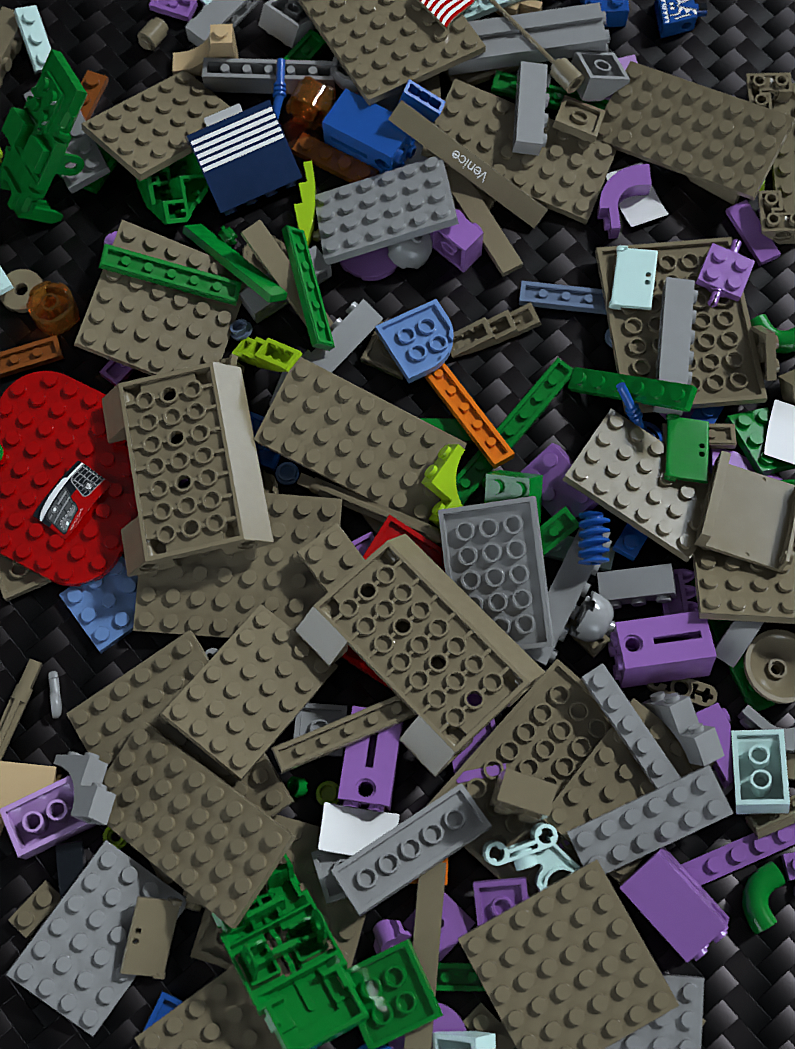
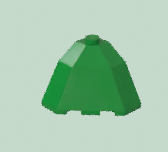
[136,153,209,225]

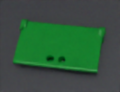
[664,414,709,483]

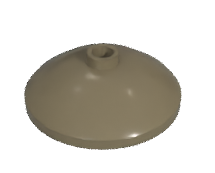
[744,629,795,704]

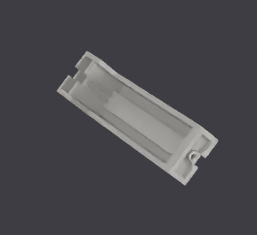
[448,2,610,76]

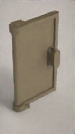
[120,896,183,979]

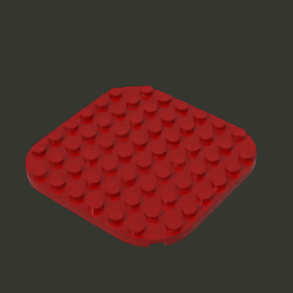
[0,371,138,586]

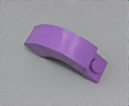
[597,164,652,239]

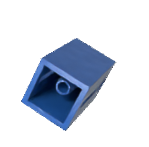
[322,88,417,174]

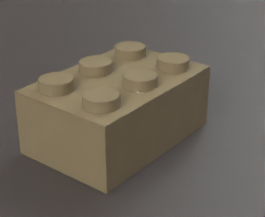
[489,768,558,824]

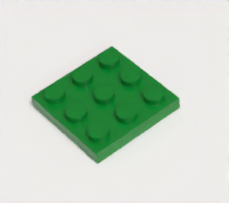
[343,939,444,1049]

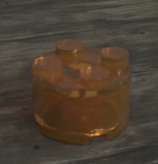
[286,76,337,130]
[27,281,79,336]

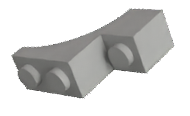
[642,691,725,767]
[53,752,116,825]

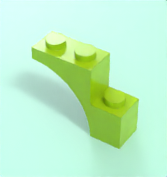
[421,444,465,528]

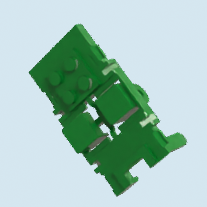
[0,49,88,224]

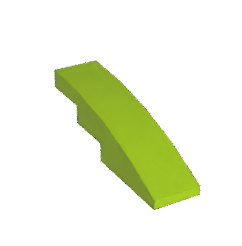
[294,161,316,249]
[232,337,302,372]

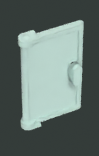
[609,245,658,310]

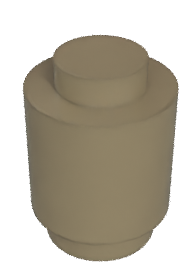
[137,17,168,50]

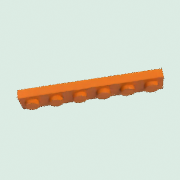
[424,363,515,469]

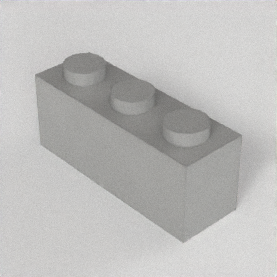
[597,564,677,609]

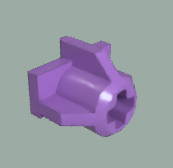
[373,919,413,954]

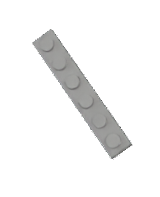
[581,663,681,789]

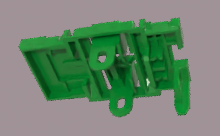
[212,853,369,1049]

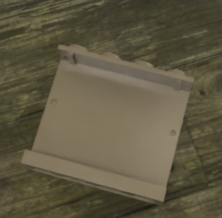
[695,450,795,573]

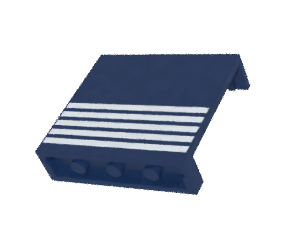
[185,100,302,216]

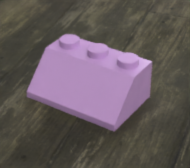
[0,775,97,860]

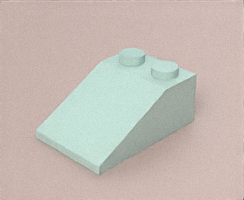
[731,729,790,814]

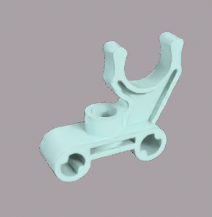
[482,822,581,891]

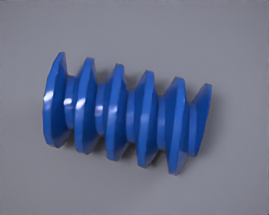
[578,511,610,565]

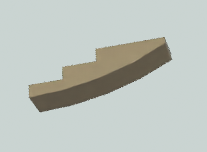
[450,302,542,359]

